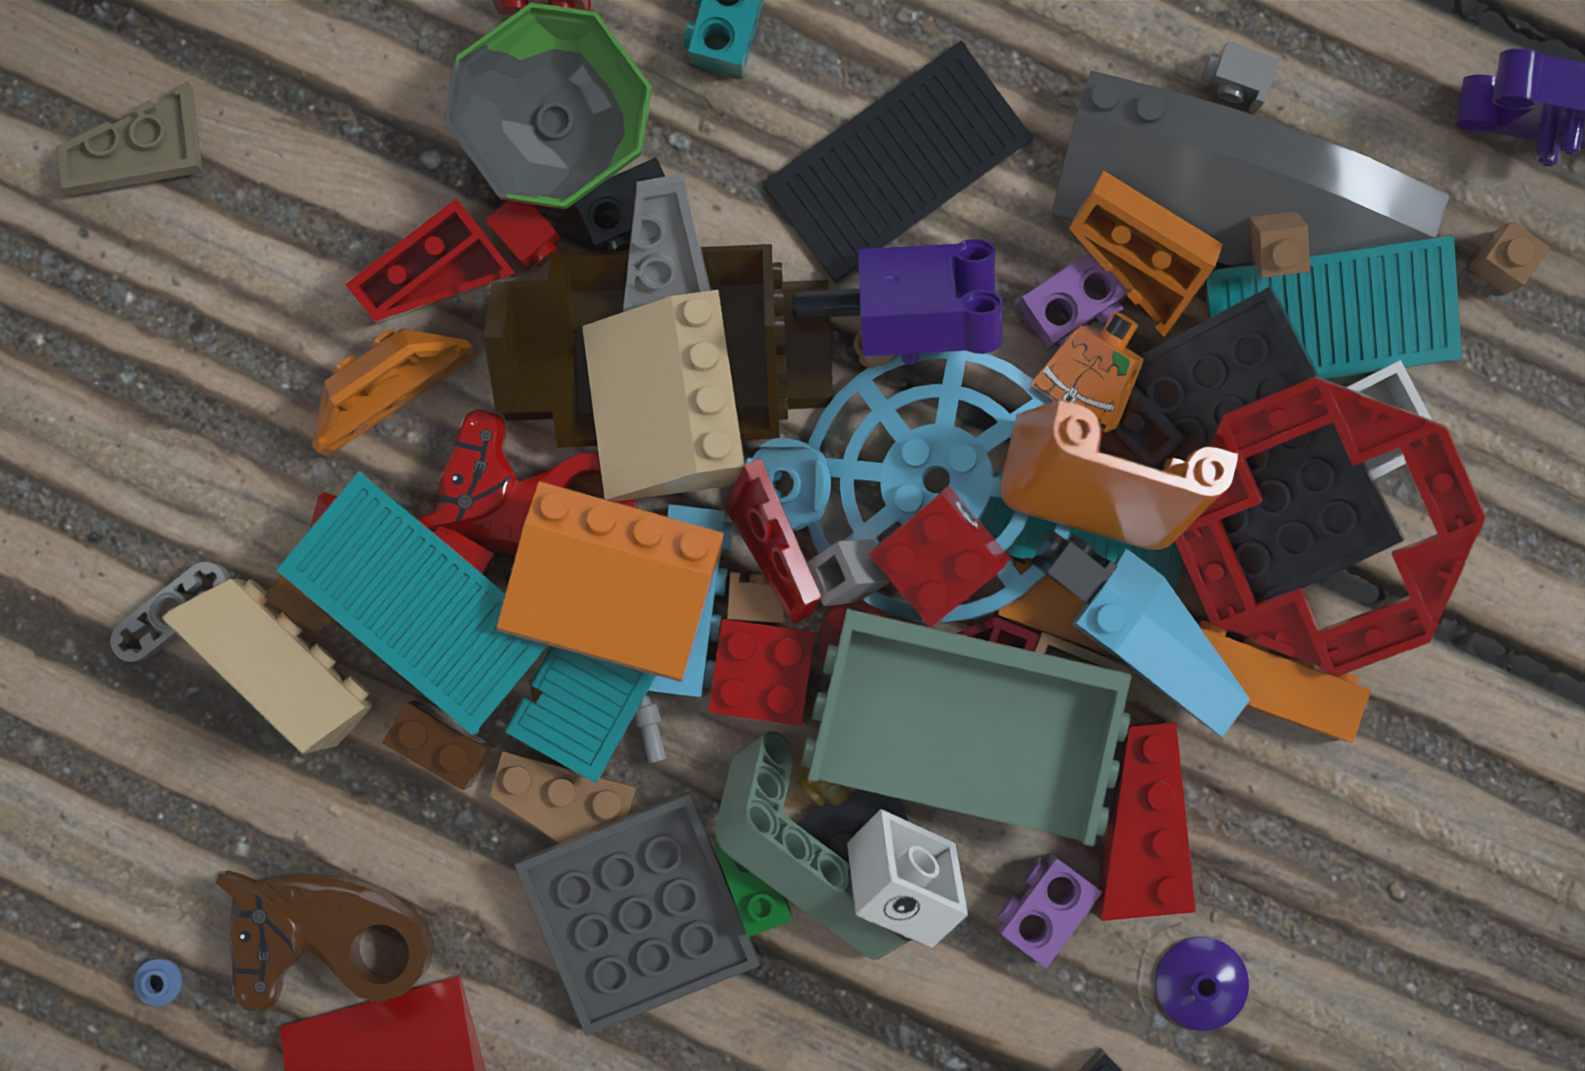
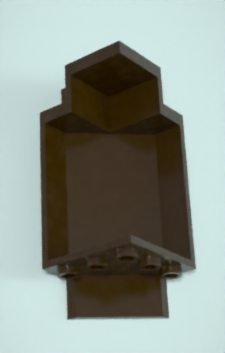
[483,244,833,448]

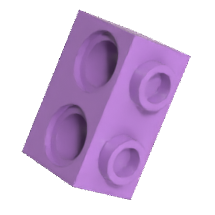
[1017,252,1128,350]
[996,854,1102,969]

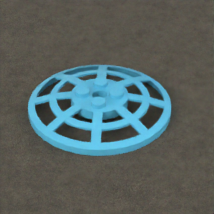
[807,351,1073,623]

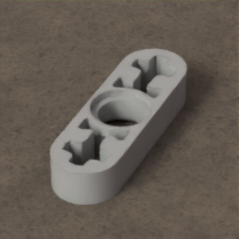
[110,562,231,662]

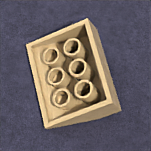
[582,290,744,502]
[162,579,374,754]

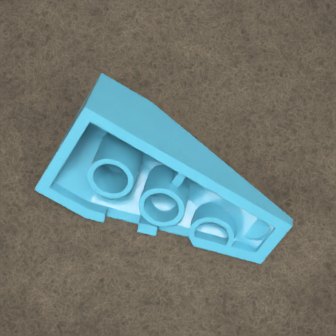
[1069,548,1250,737]

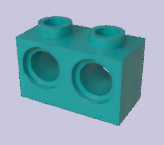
[683,0,764,78]

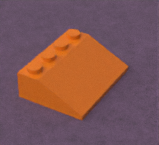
[497,481,724,683]

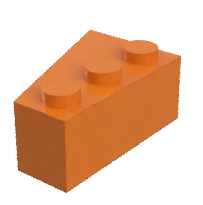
[1069,171,1223,337]

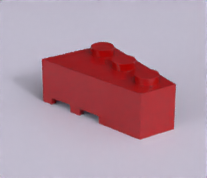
[345,198,517,323]

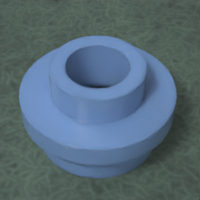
[134,958,183,1006]

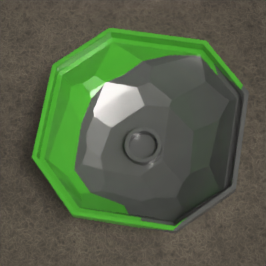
[444,3,652,209]

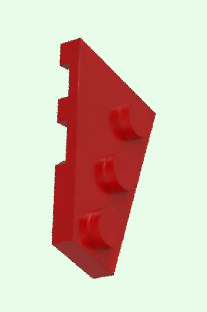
[724,458,821,623]

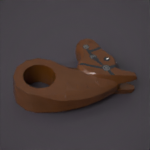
[215,870,434,1012]

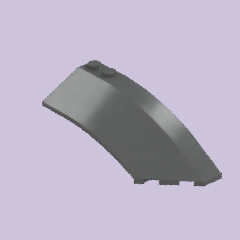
[1051,70,1449,268]

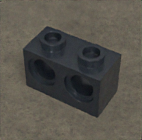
[575,157,666,251]

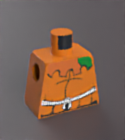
[1030,311,1143,432]

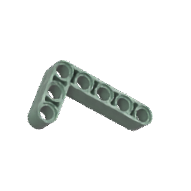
[715,731,913,960]

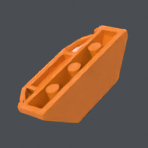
[312,328,479,457]

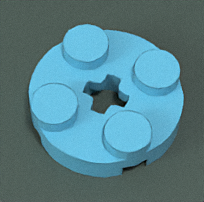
[744,438,831,531]

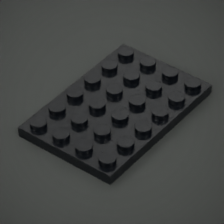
[1134,286,1405,603]

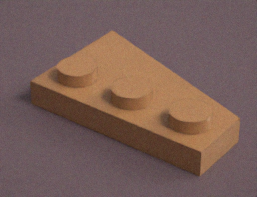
[490,750,638,843]

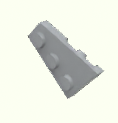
[623,173,711,312]

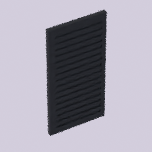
[763,41,1034,283]

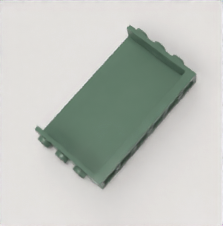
[801,609,1131,846]

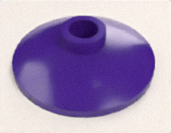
[1155,936,1249,1031]

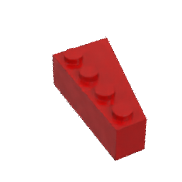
[1093,720,1196,921]

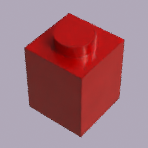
[485,201,562,270]

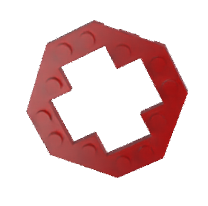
[1175,376,1486,676]

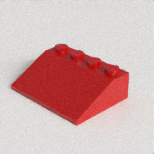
[280,975,486,1071]

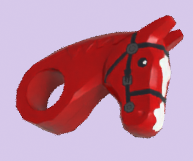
[416,409,638,555]

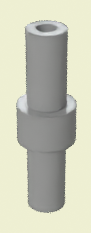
[632,691,667,764]

